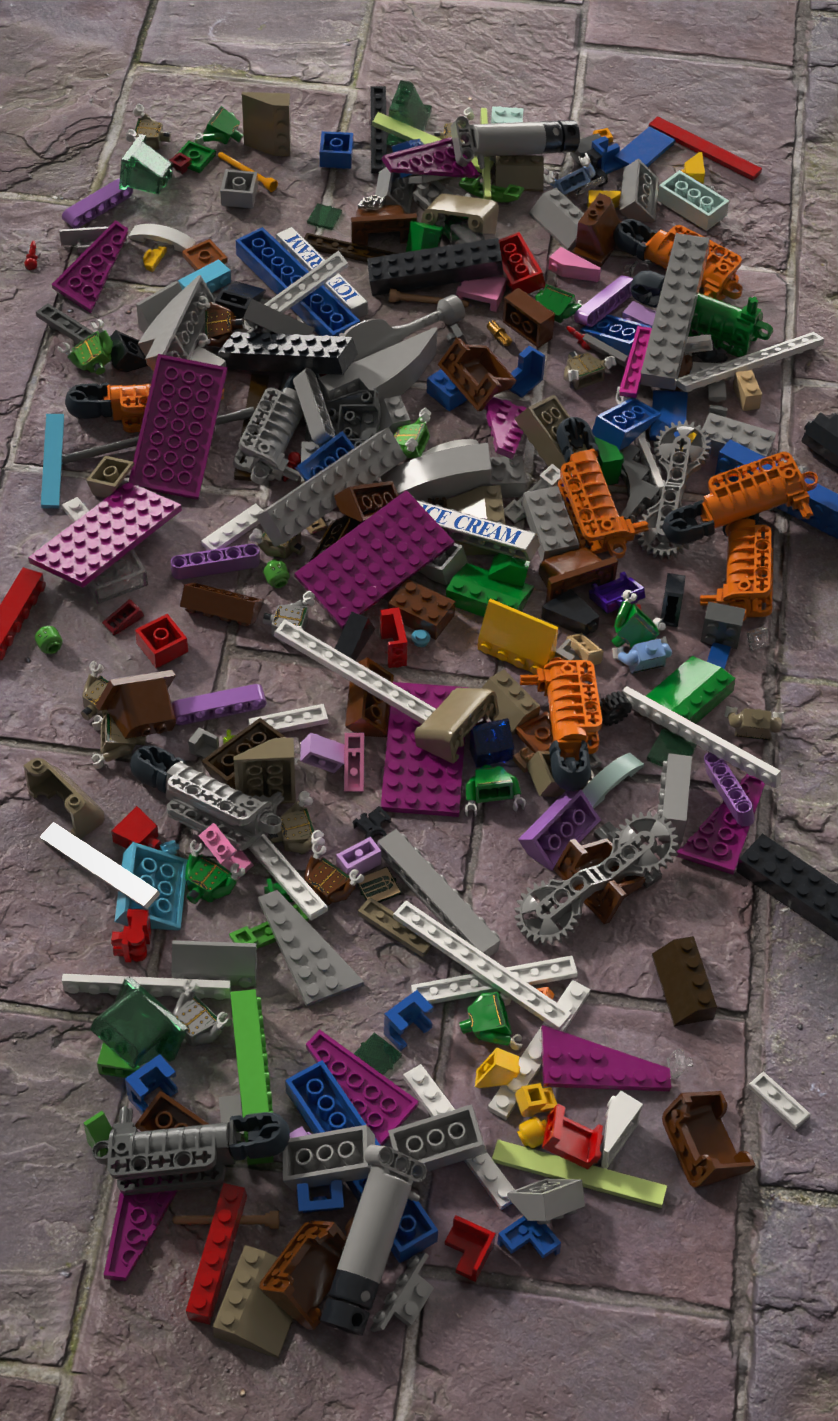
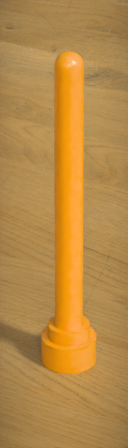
[218,152,278,192]

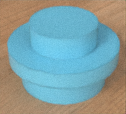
[411,629,430,647]
[160,840,180,855]

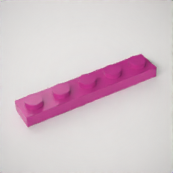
[619,326,652,398]

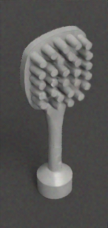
[339,295,465,364]

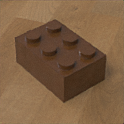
[503,288,555,348]
[388,579,455,640]

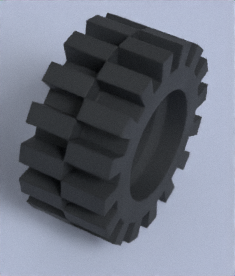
[595,691,632,726]

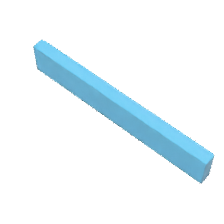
[41,414,65,509]

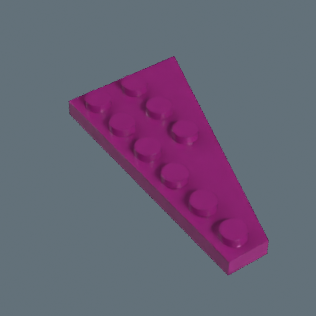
[52,220,129,313]
[541,1025,671,1092]

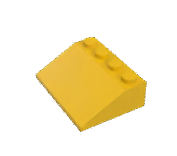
[478,599,558,675]

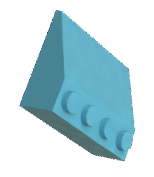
[114,842,188,930]

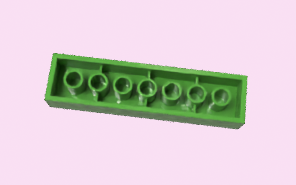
[230,989,274,1165]

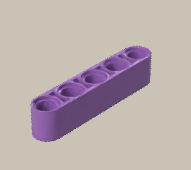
[62,178,133,229]
[574,275,633,327]
[171,544,260,580]
[172,684,267,725]
[704,752,755,826]

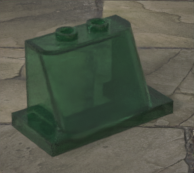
[387,80,432,146]
[119,134,173,194]
[90,977,188,1069]

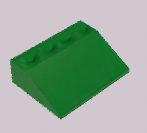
[446,563,534,617]
[646,656,736,724]

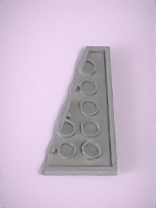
[258,890,364,1007]

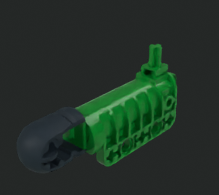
[630,271,773,357]

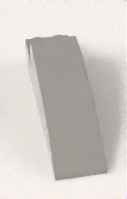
[138,275,215,372]
[318,327,437,402]
[381,443,526,501]

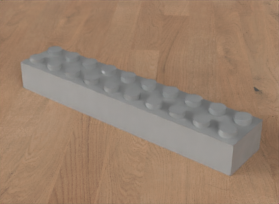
[641,233,709,390]
[256,427,407,547]

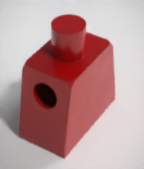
[111,806,162,850]

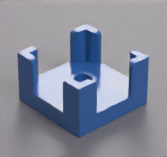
[384,990,433,1051]
[125,1054,178,1115]
[297,1180,344,1214]

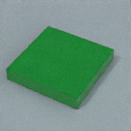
[177,141,216,173]

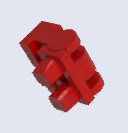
[111,909,152,962]

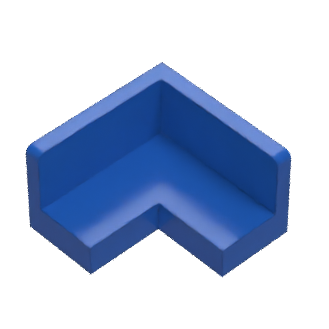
[591,136,625,174]
[509,345,545,398]
[497,1216,561,1259]

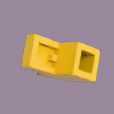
[515,1083,557,1117]

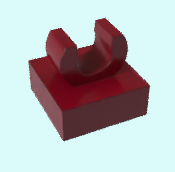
[169,152,192,174]

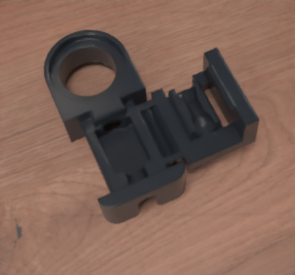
[583,148,608,187]
[353,806,392,844]

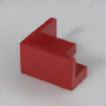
[445,1215,496,1282]

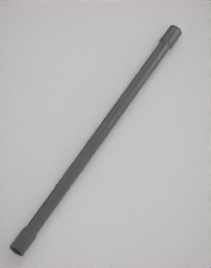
[62,407,255,465]

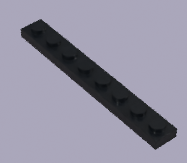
[370,86,387,174]

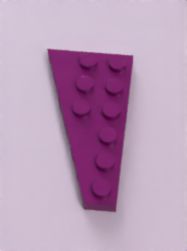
[382,137,480,179]
[484,396,527,459]
[676,774,765,875]
[306,1029,419,1146]
[103,1174,183,1281]

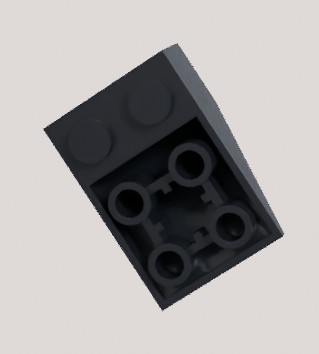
[215,281,266,319]

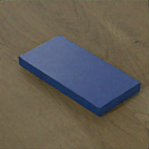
[614,126,675,167]
[650,390,688,441]

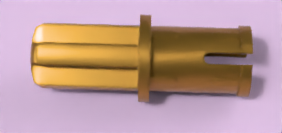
[487,320,512,347]

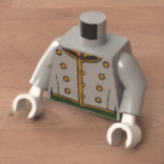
[263,591,315,644]
[168,979,232,1046]

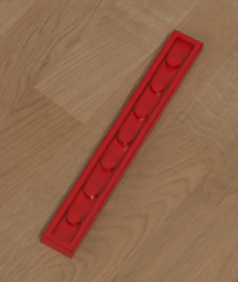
[648,116,762,181]

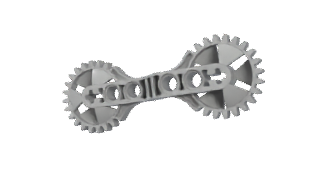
[636,420,711,560]
[514,811,679,946]

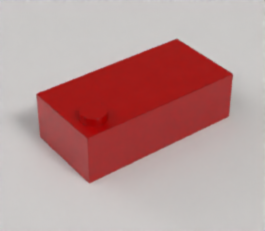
[499,232,546,294]

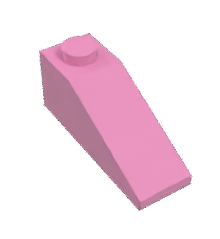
[548,247,601,282]
[344,733,364,792]

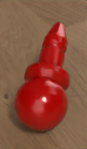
[24,240,38,270]
[566,326,591,350]
[283,452,301,481]

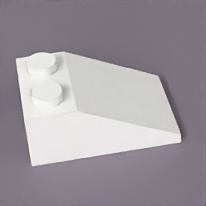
[601,1091,643,1169]

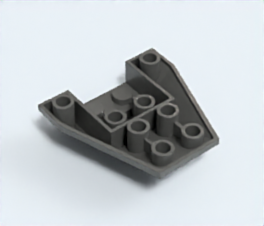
[305,389,381,448]

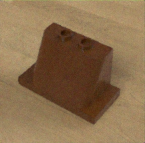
[572,193,622,267]
[351,205,417,246]
[438,338,517,411]
[538,547,618,603]
[95,670,176,739]
[553,838,646,924]

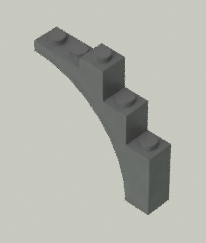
[619,444,660,524]

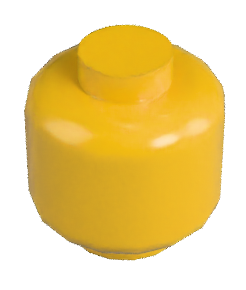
[517,1116,546,1149]

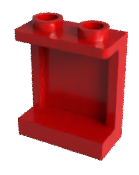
[380,607,408,668]
[542,1104,604,1170]

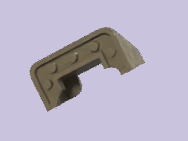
[421,194,499,234]
[414,688,499,764]
[23,758,105,839]

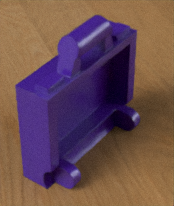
[589,571,645,613]

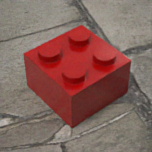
[135,613,188,668]

